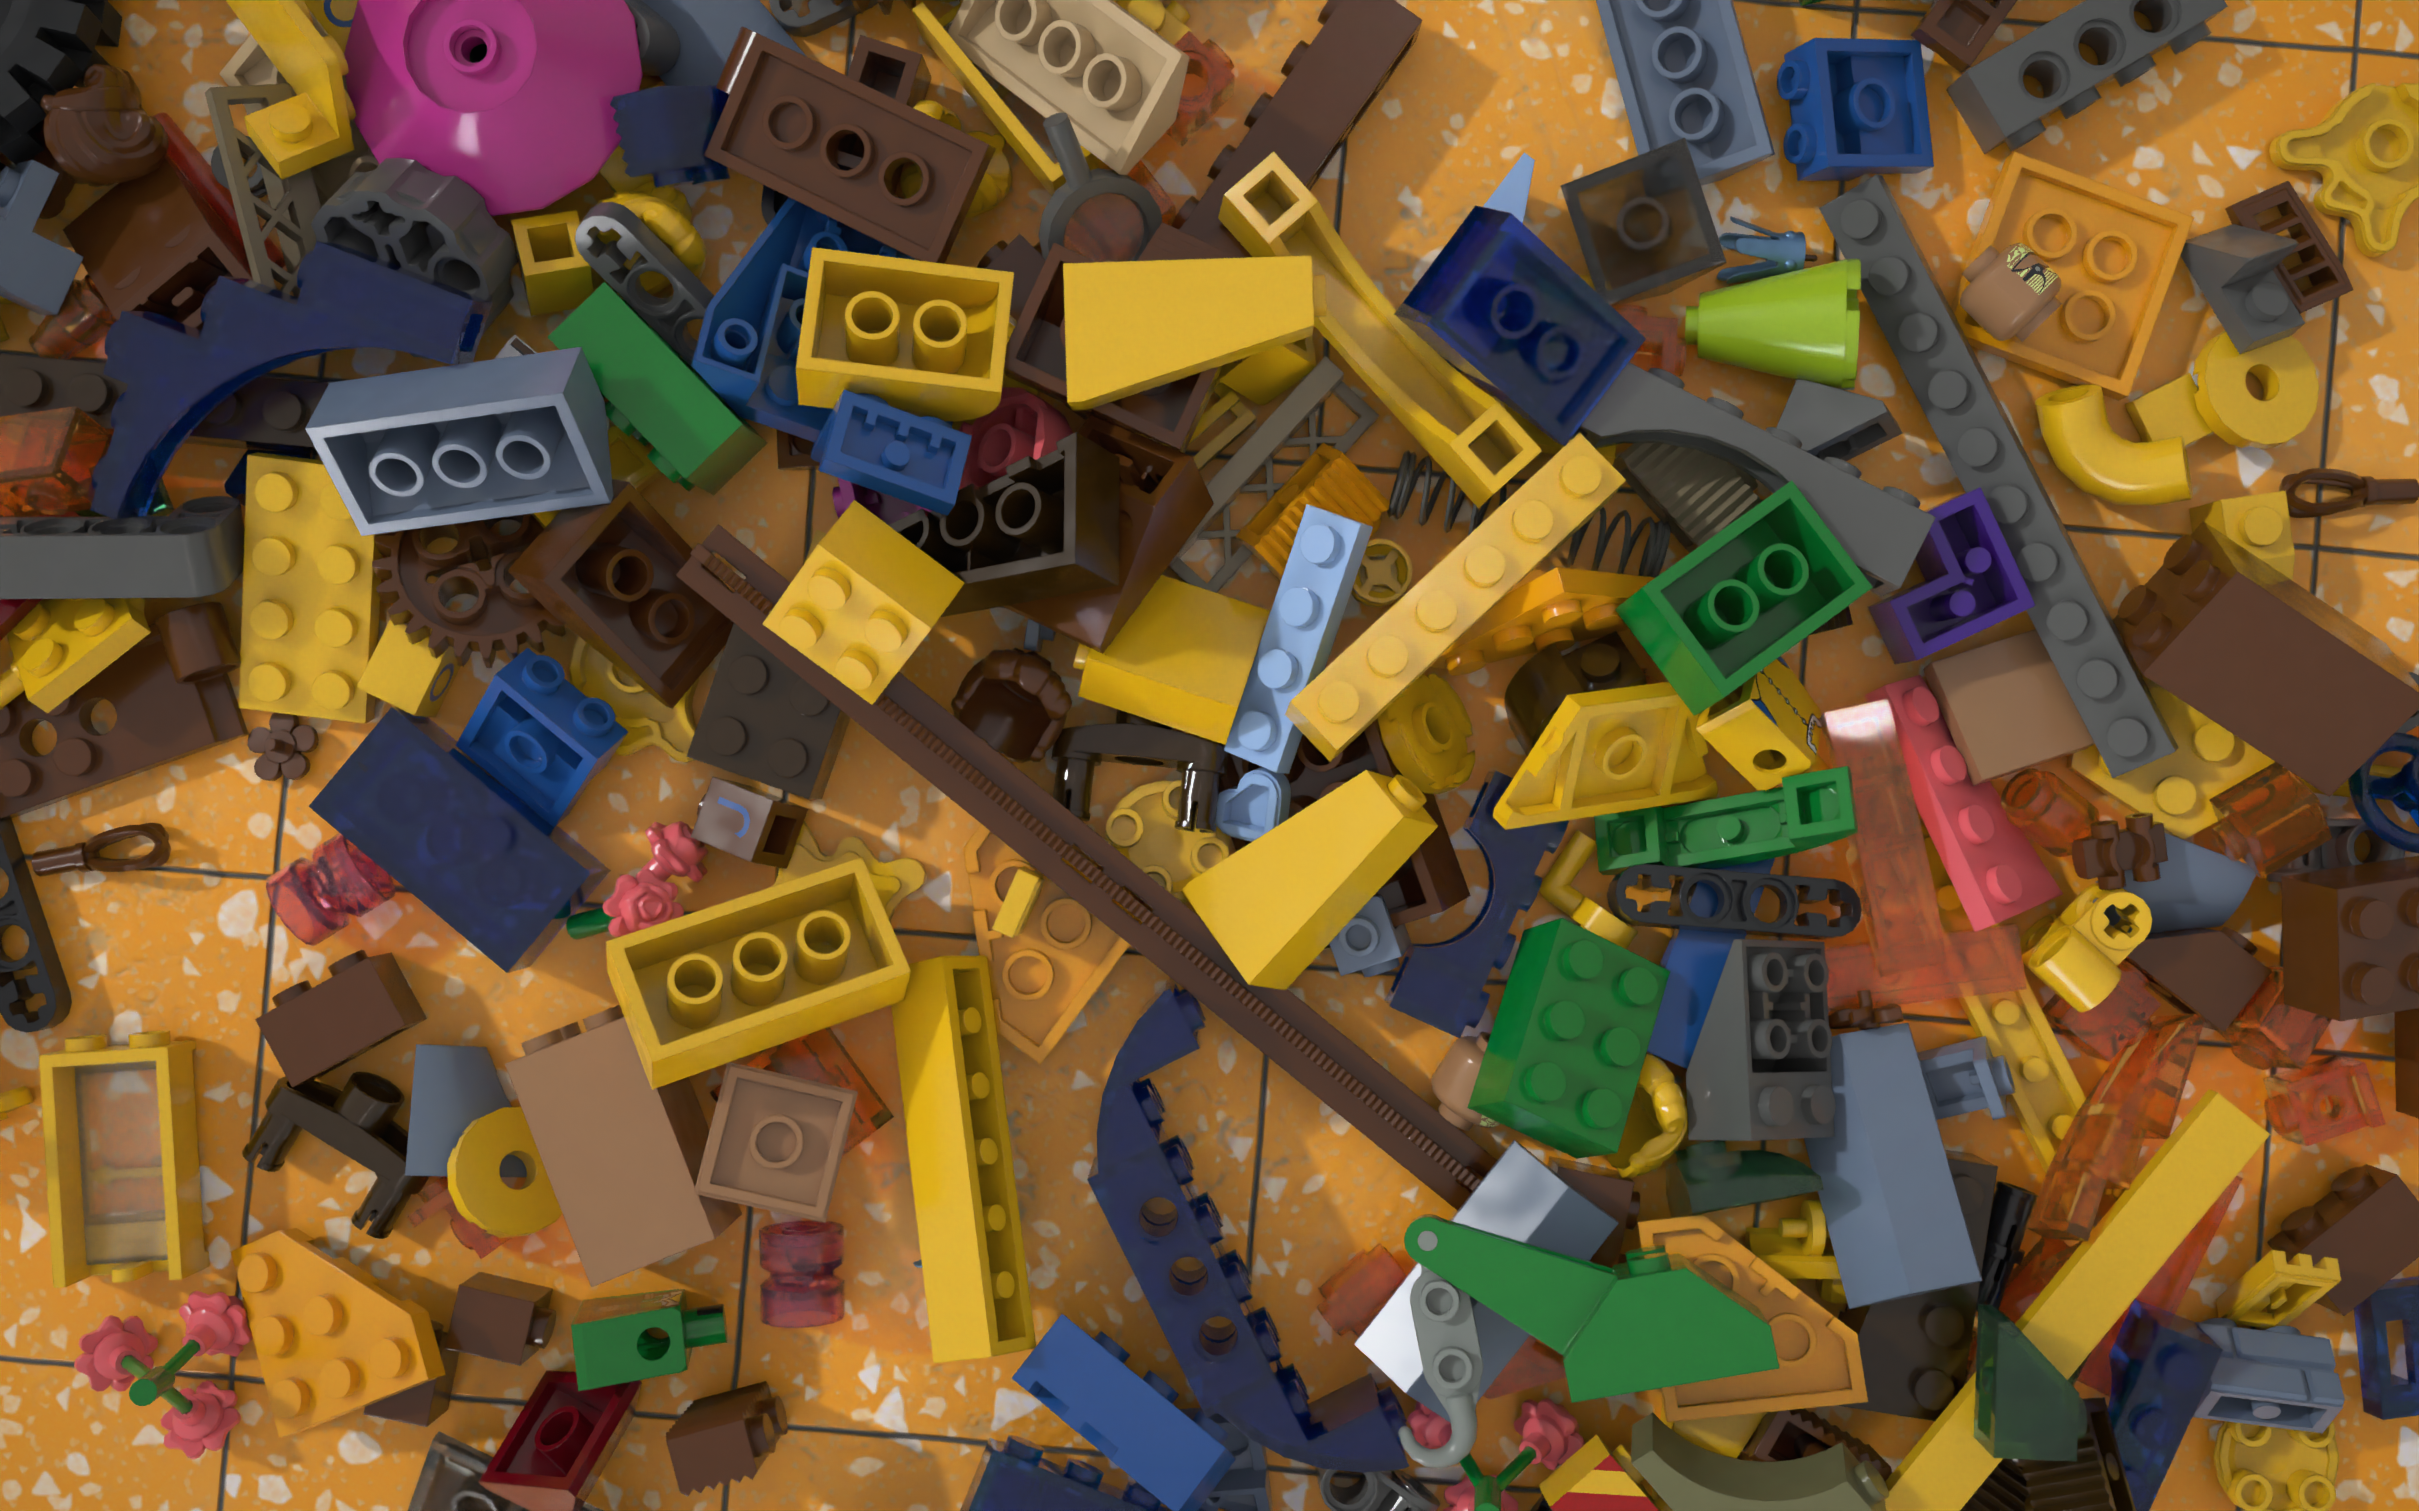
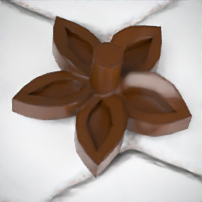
[1828,990,1904,1030]

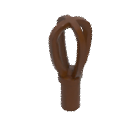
[2279,468,2419,518]
[32,823,171,877]

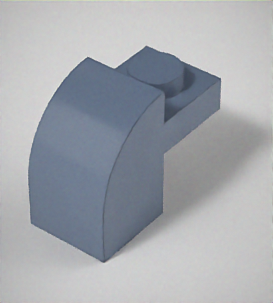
[0,160,84,315]

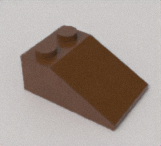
[507,479,734,709]

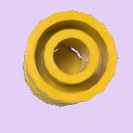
[1350,539,1413,608]

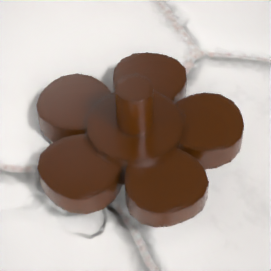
[247,713,319,781]

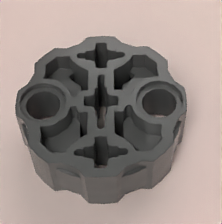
[310,158,518,359]

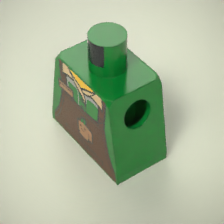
[571,1289,727,1391]

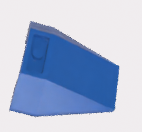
[691,197,953,442]

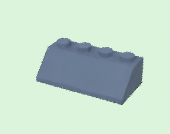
[305,347,613,536]

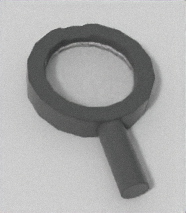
[1039,112,1162,262]

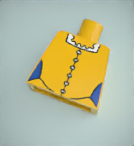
[1696,656,1830,791]

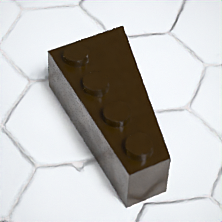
[889,432,1120,617]
[1836,1150,1998,1421]

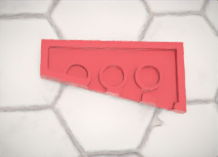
[1865,675,2063,932]

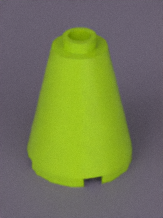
[1685,259,1861,390]

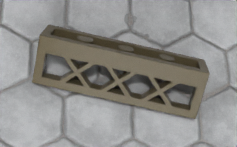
[205,83,354,355]
[1168,356,1379,593]

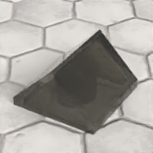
[1561,138,1727,309]

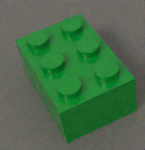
[548,282,767,495]
[1615,480,1873,716]
[1467,918,1670,1159]

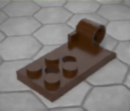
[704,26,996,264]
[0,602,249,819]

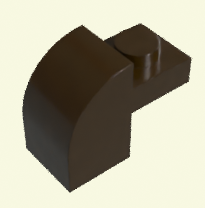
[1504,631,1647,756]

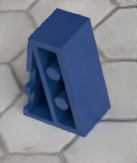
[1012,1314,1236,1511]

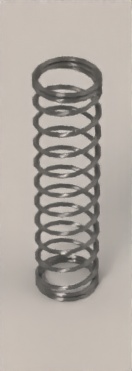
[1387,450,1671,578]

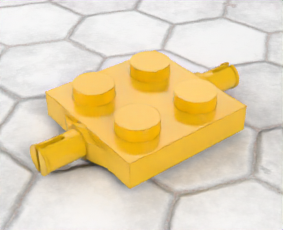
[0,598,151,713]

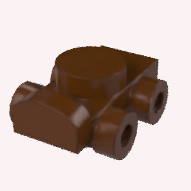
[2072,813,2168,890]

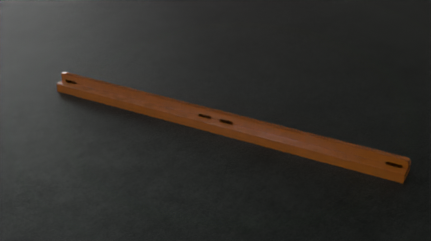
[676,524,1498,1211]

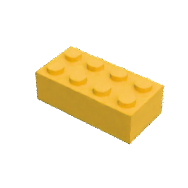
[606,857,911,1090]

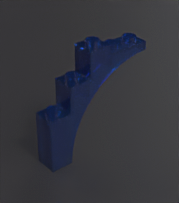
[90,241,492,520]

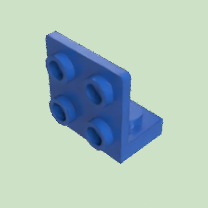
[810,390,972,516]

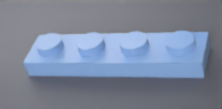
[1224,504,1373,774]

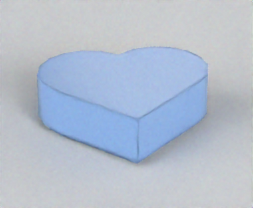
[1215,767,1291,842]

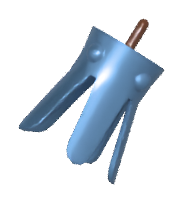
[1717,216,1817,284]

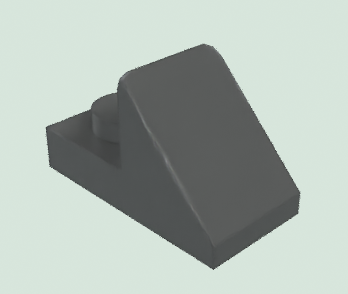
[2180,224,2305,354]

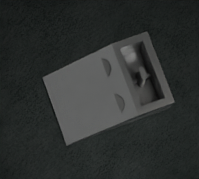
[1686,939,1836,1141]

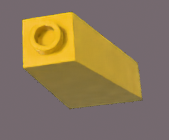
[1063,255,1327,411]
[1181,770,1438,990]

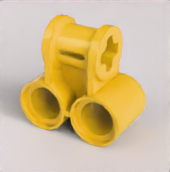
[2013,883,2152,1013]

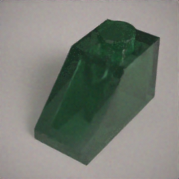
[1973,1305,2087,1461]

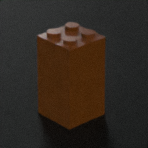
[2113,521,2419,797]

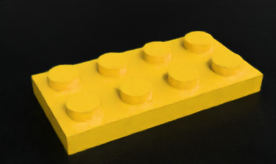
[239,452,383,724]

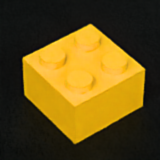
[763,500,965,705]

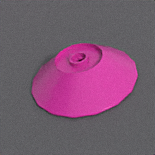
[344,0,643,216]

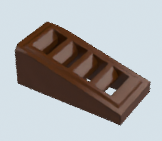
[2225,181,2354,313]

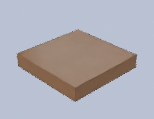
[1923,629,2095,786]
[693,1062,858,1223]

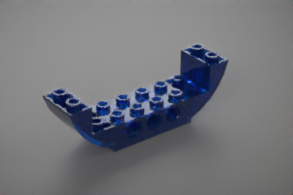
[1087,978,1409,1473]

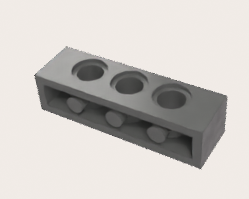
[1946,0,2228,154]

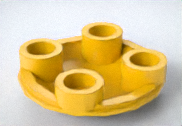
[1104,780,1230,903]
[2213,1421,2340,1511]

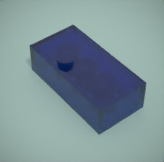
[309,707,611,973]

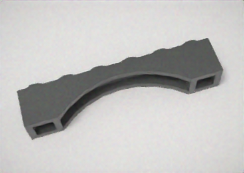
[1534,337,1936,597]

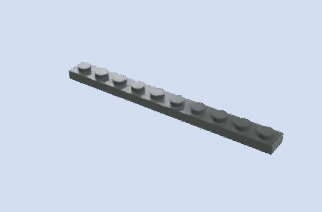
[1819,174,2179,778]

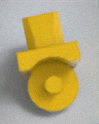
[1745,1200,1847,1303]

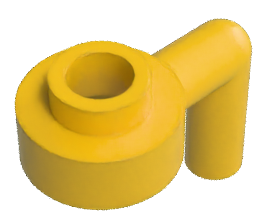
[1540,829,1638,949]

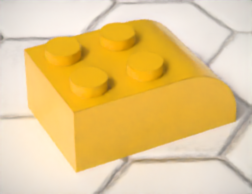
[796,247,1014,421]

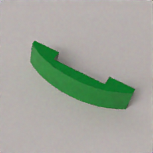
[1594,766,1858,875]

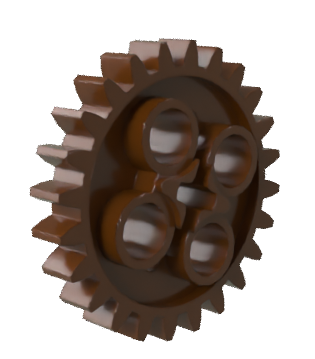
[372,514,566,668]

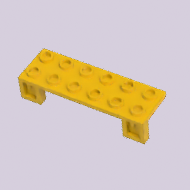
[225,0,356,180]

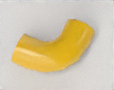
[2035,384,2193,505]

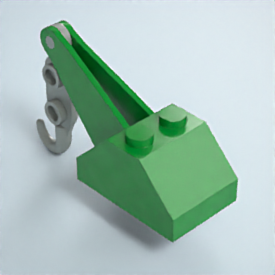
[1398,1214,1779,1469]

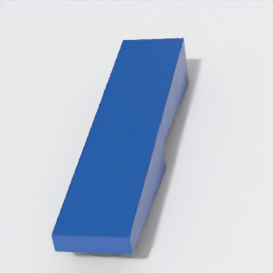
[1647,858,1775,1069]

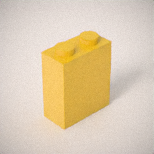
[1073,575,1270,745]

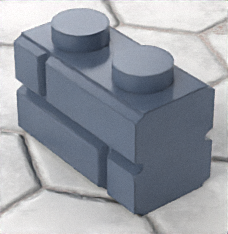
[2177,1318,2345,1433]

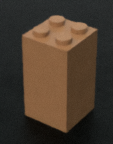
[505,1005,742,1287]

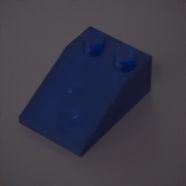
[1394,205,1646,446]

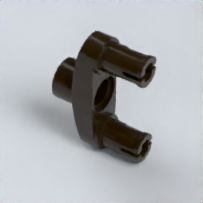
[1051,709,1229,833]
[242,1072,430,1239]

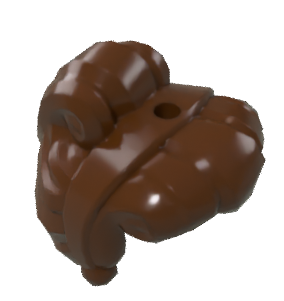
[40,64,169,187]
[951,648,1072,763]

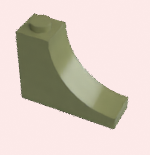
[1631,1412,1889,1511]

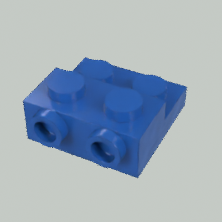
[1777,38,1934,181]
[456,648,628,827]

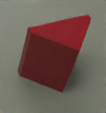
[479,1370,642,1511]

